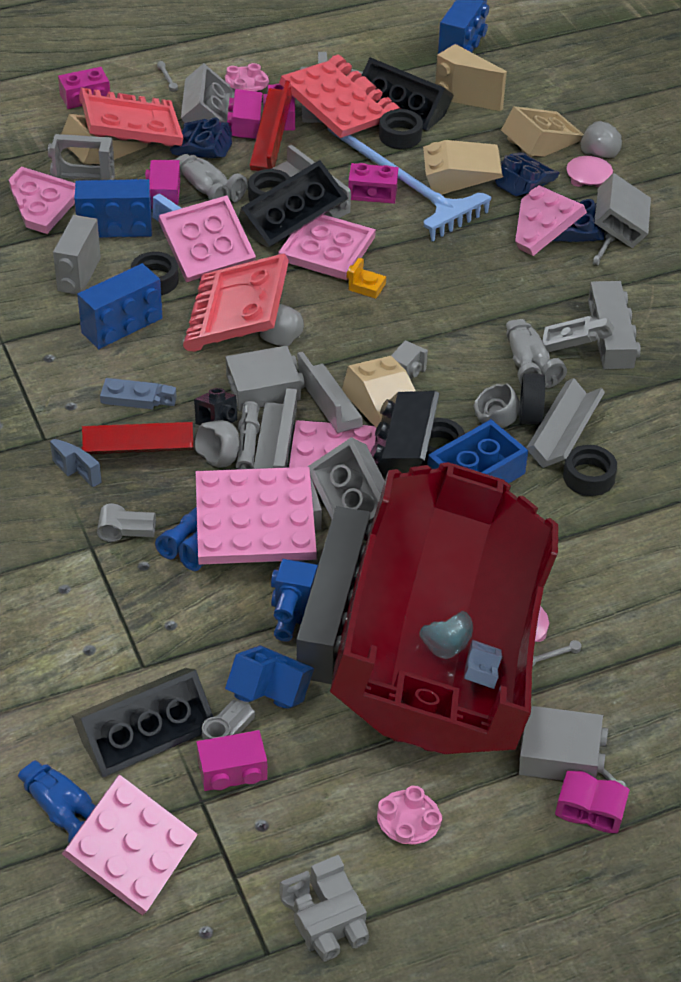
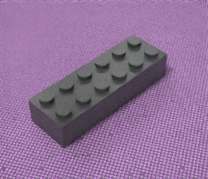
[297,506,372,684]

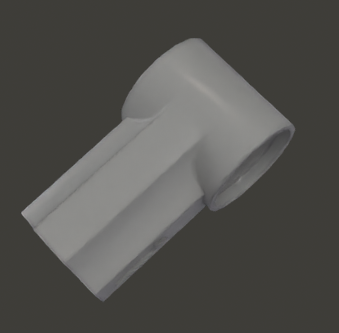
[97,504,156,542]
[202,699,255,740]

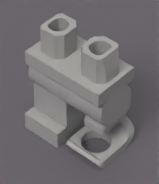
[279,855,369,962]

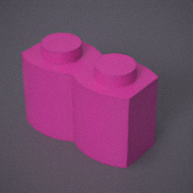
[555,771,630,833]

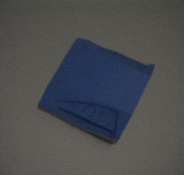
[170,118,232,158]
[495,152,560,196]
[552,199,605,242]

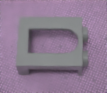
[48,134,115,180]

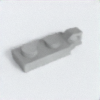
[542,316,614,352]

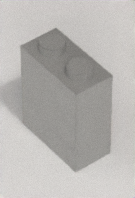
[594,173,651,248]
[53,215,101,295]
[226,346,305,411]
[519,706,608,781]

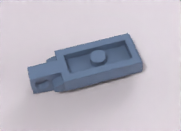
[100,378,177,409]

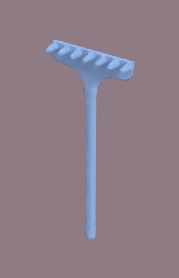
[328,128,491,241]

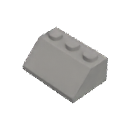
[181,63,235,127]
[308,437,385,524]

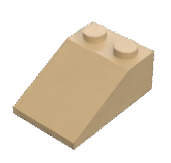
[435,44,507,111]
[501,106,583,157]
[62,114,148,165]
[423,140,503,195]
[342,356,415,428]

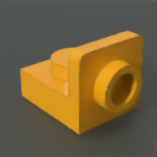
[346,258,386,299]

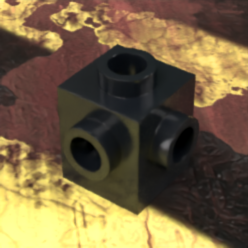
[194,388,237,425]

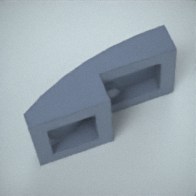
[50,439,102,487]
[464,640,502,689]

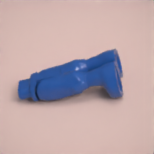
[155,507,204,571]
[18,760,96,843]

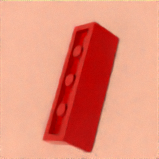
[250,80,292,171]
[81,422,194,454]

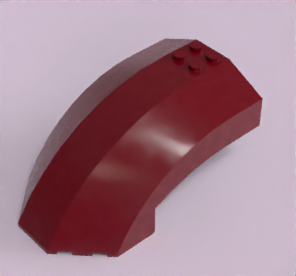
[330,462,558,754]

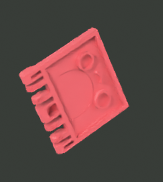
[279,55,401,138]
[79,87,183,147]
[183,253,289,352]

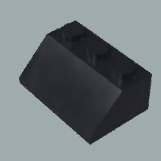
[370,391,440,478]

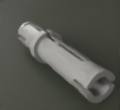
[236,401,260,470]

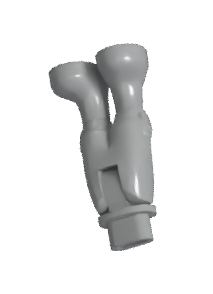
[175,154,248,203]
[506,319,567,388]

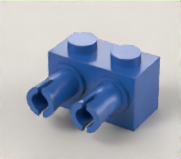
[271,559,318,642]

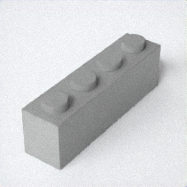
[588,281,641,369]

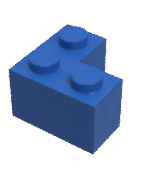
[225,645,314,708]

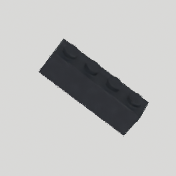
[361,57,454,131]
[238,160,348,248]
[72,668,213,778]

